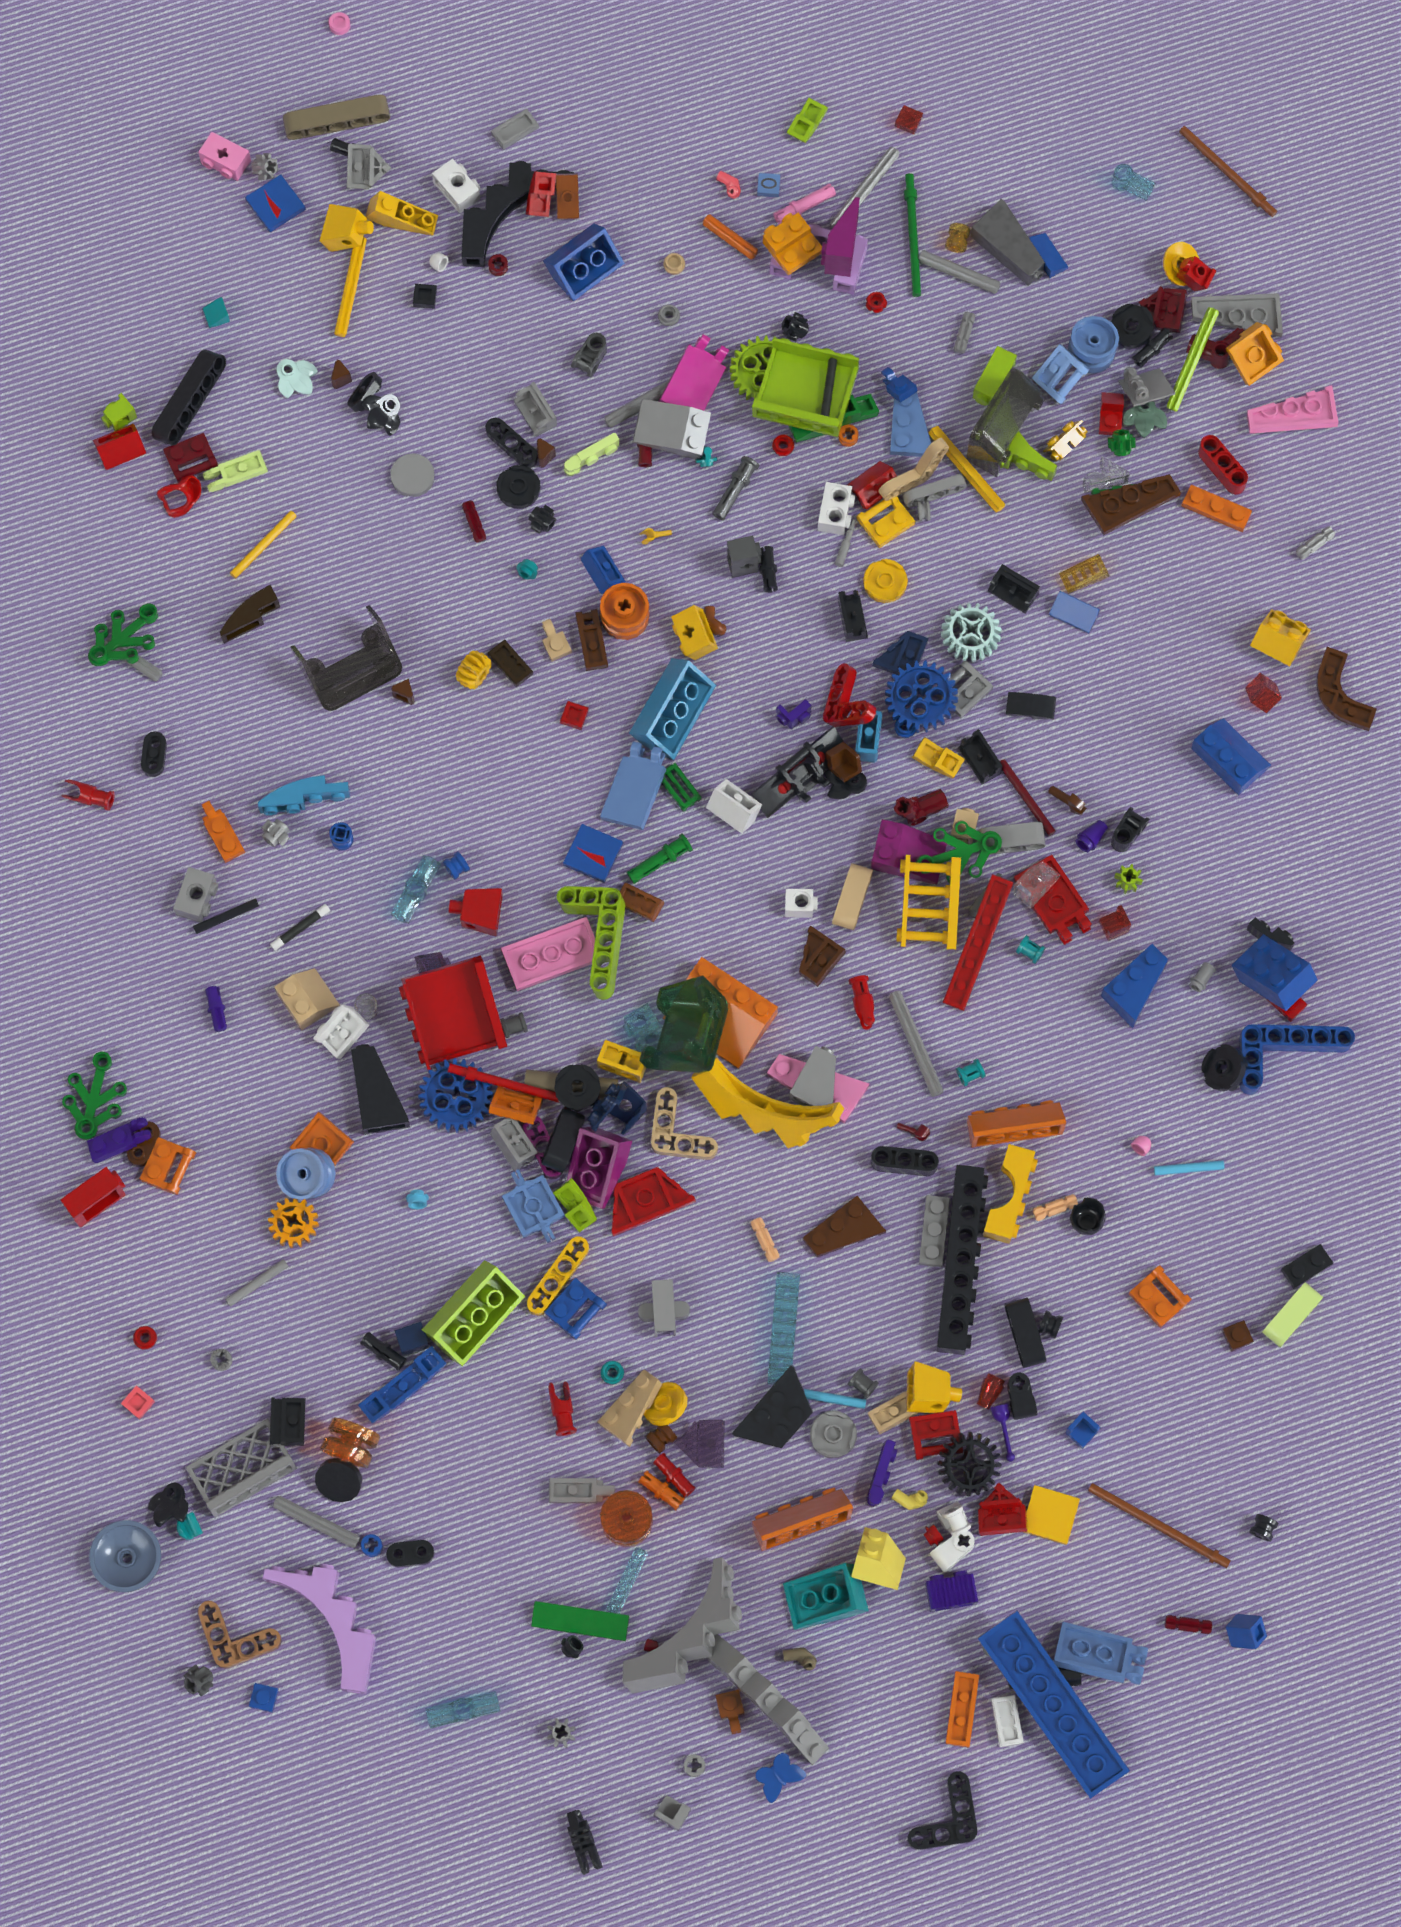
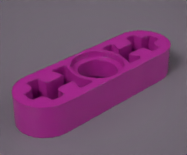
[523,1116,562,1179]

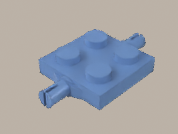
[502,1170,565,1243]

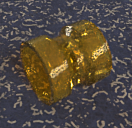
[945,223,971,253]

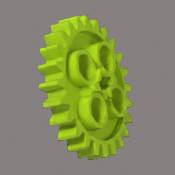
[730,335,776,401]

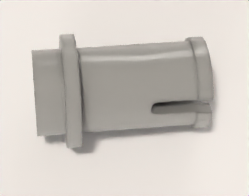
[1189,962,1216,992]

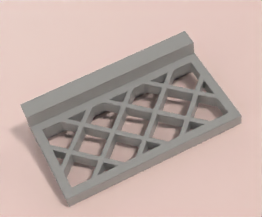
[186,1418,297,1518]

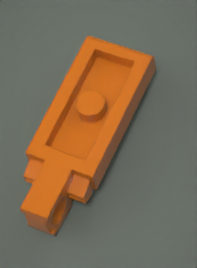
[201,801,245,863]

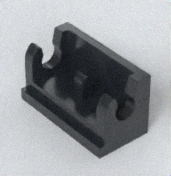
[988,564,1040,614]
[838,590,868,642]
[958,729,1003,784]

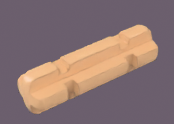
[1033,1194,1078,1221]
[751,1217,779,1262]

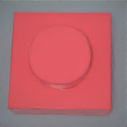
[121,1385,155,1420]

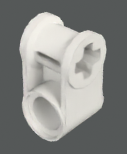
[936,1501,971,1536]
[929,1531,975,1573]

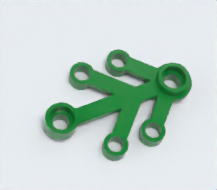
[88,603,158,666]
[916,820,1002,884]
[62,1051,128,1140]

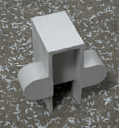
[638,1279,690,1337]

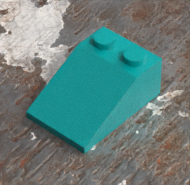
[783,1563,869,1630]

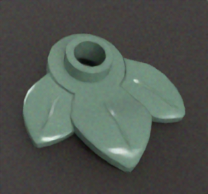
[1123,401,1167,438]

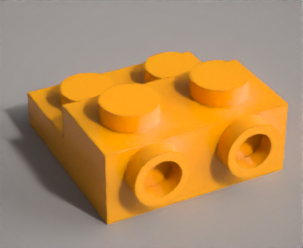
[763,212,822,275]
[1225,322,1284,386]

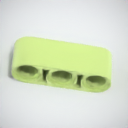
[1262,1282,1323,1347]

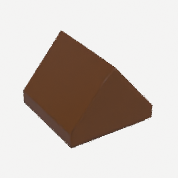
[331,360,352,389]
[537,438,556,468]
[391,678,415,705]

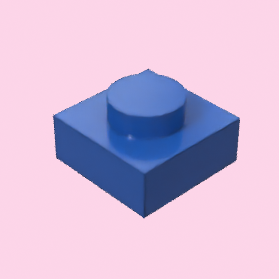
[249,1683,279,1713]

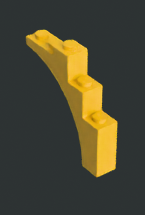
[691,1057,844,1149]

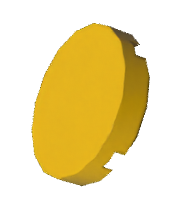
[863,559,908,603]
[643,1382,688,1426]

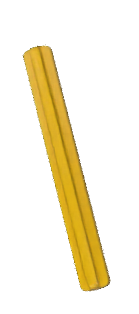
[334,237,367,337]
[928,426,1005,513]

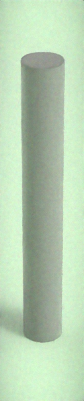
[225,1259,289,1307]

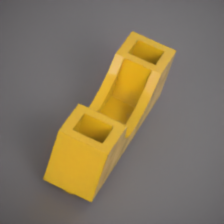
[983,1144,1038,1244]

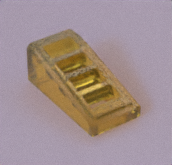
[1059,554,1110,594]

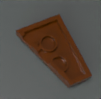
[802,1196,886,1257]

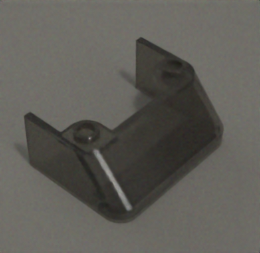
[966,367,1045,477]
[290,605,402,711]

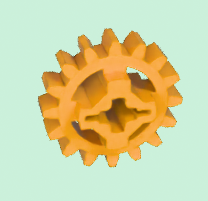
[268,1198,319,1248]

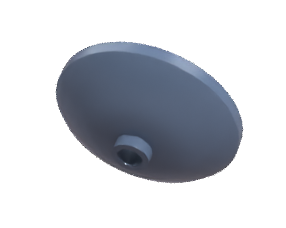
[89,1520,162,1593]

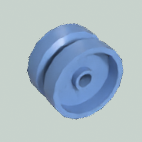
[1068,316,1119,374]
[276,1148,336,1200]

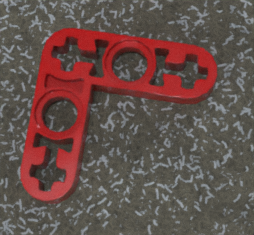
[823,663,876,727]

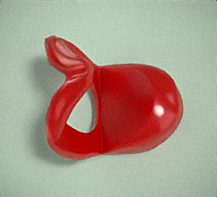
[157,475,201,518]

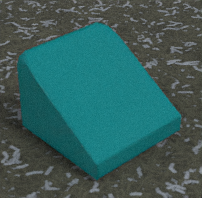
[202,297,230,328]

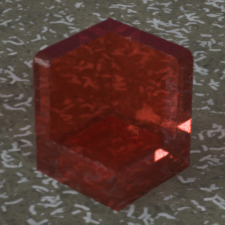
[1245,673,1282,714]
[1099,905,1131,941]

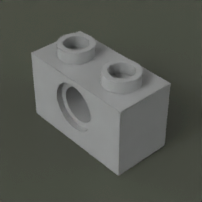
[173,867,218,923]

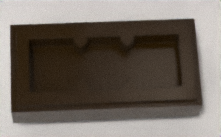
[487,639,533,687]

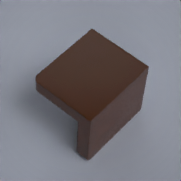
[825,742,862,782]

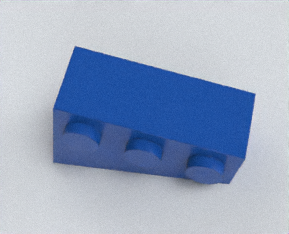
[1101,944,1168,1028]

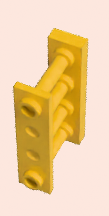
[896,855,961,950]

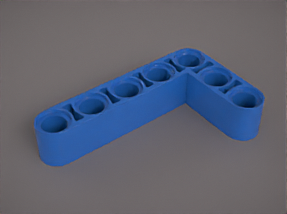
[1239,1024,1355,1095]

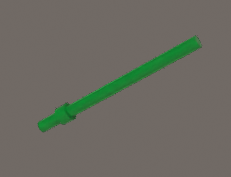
[904,173,921,297]

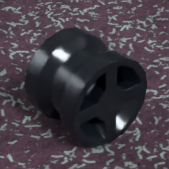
[1038,1310,1063,1339]
[1249,1514,1279,1542]

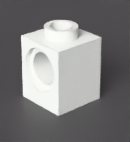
[785,889,818,918]

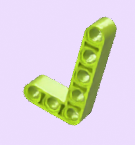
[556,886,626,1000]

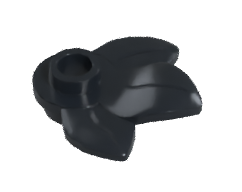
[362,394,400,436]
[824,769,867,799]
[148,1482,188,1527]

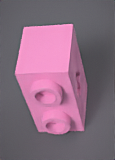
[198,132,251,181]

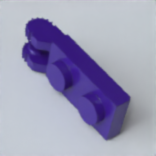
[87,1117,151,1163]
[866,1439,898,1507]

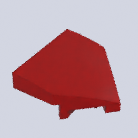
[978,1483,1028,1536]

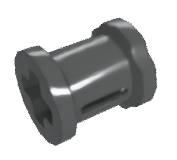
[500,1012,528,1038]
[847,1368,879,1399]

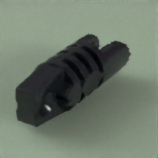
[567,1810,602,1875]

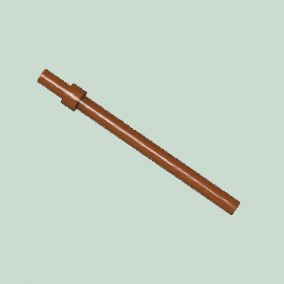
[1179,126,1278,217]

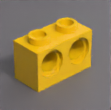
[597,1040,649,1083]

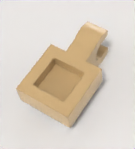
[542,619,572,662]

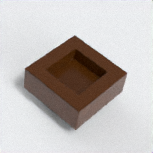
[1222,1320,1254,1352]

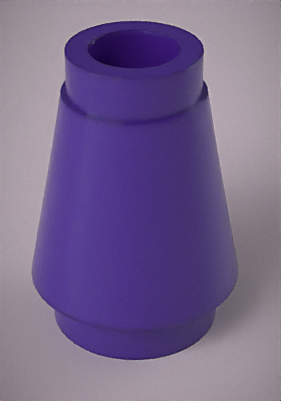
[1075,820,1108,853]

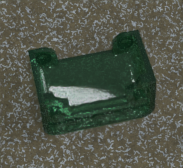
[639,976,728,1073]

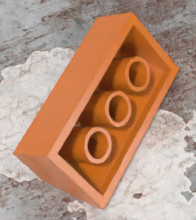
[967,1100,1066,1148]

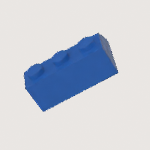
[543,223,625,301]
[1191,718,1271,796]

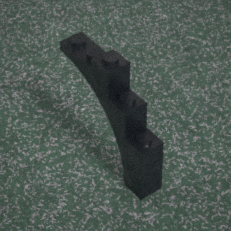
[462,161,574,267]

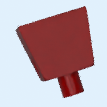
[449,888,503,936]

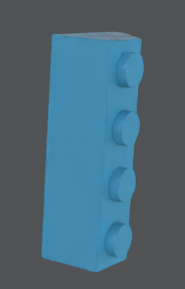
[629,658,716,760]

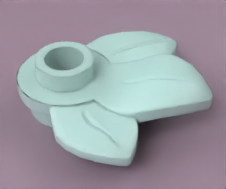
[276,359,318,398]

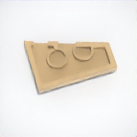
[597,1369,662,1447]

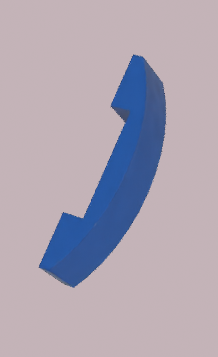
[358,1346,447,1424]

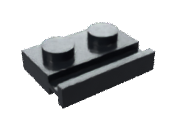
[270,1397,306,1446]

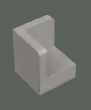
[654,1796,691,1831]

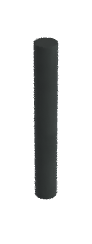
[821,358,837,417]

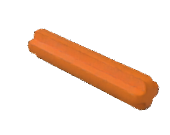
[703,214,758,260]

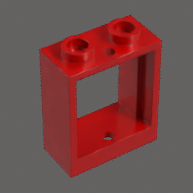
[60,1167,126,1228]

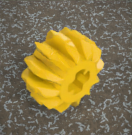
[456,650,491,689]

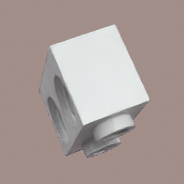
[818,482,855,535]

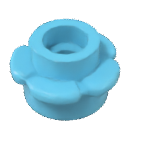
[406,1189,429,1210]

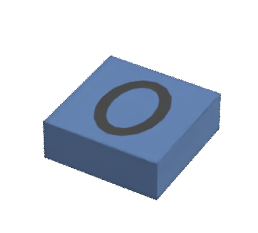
[757,173,780,197]

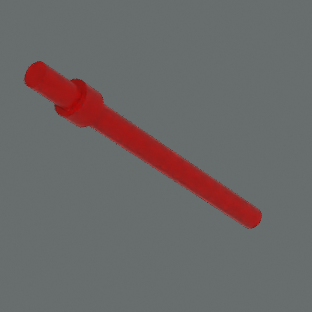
[448,1063,560,1103]

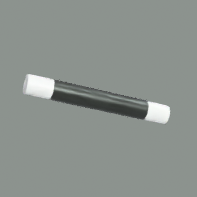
[270,904,330,951]

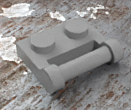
[935,661,993,718]

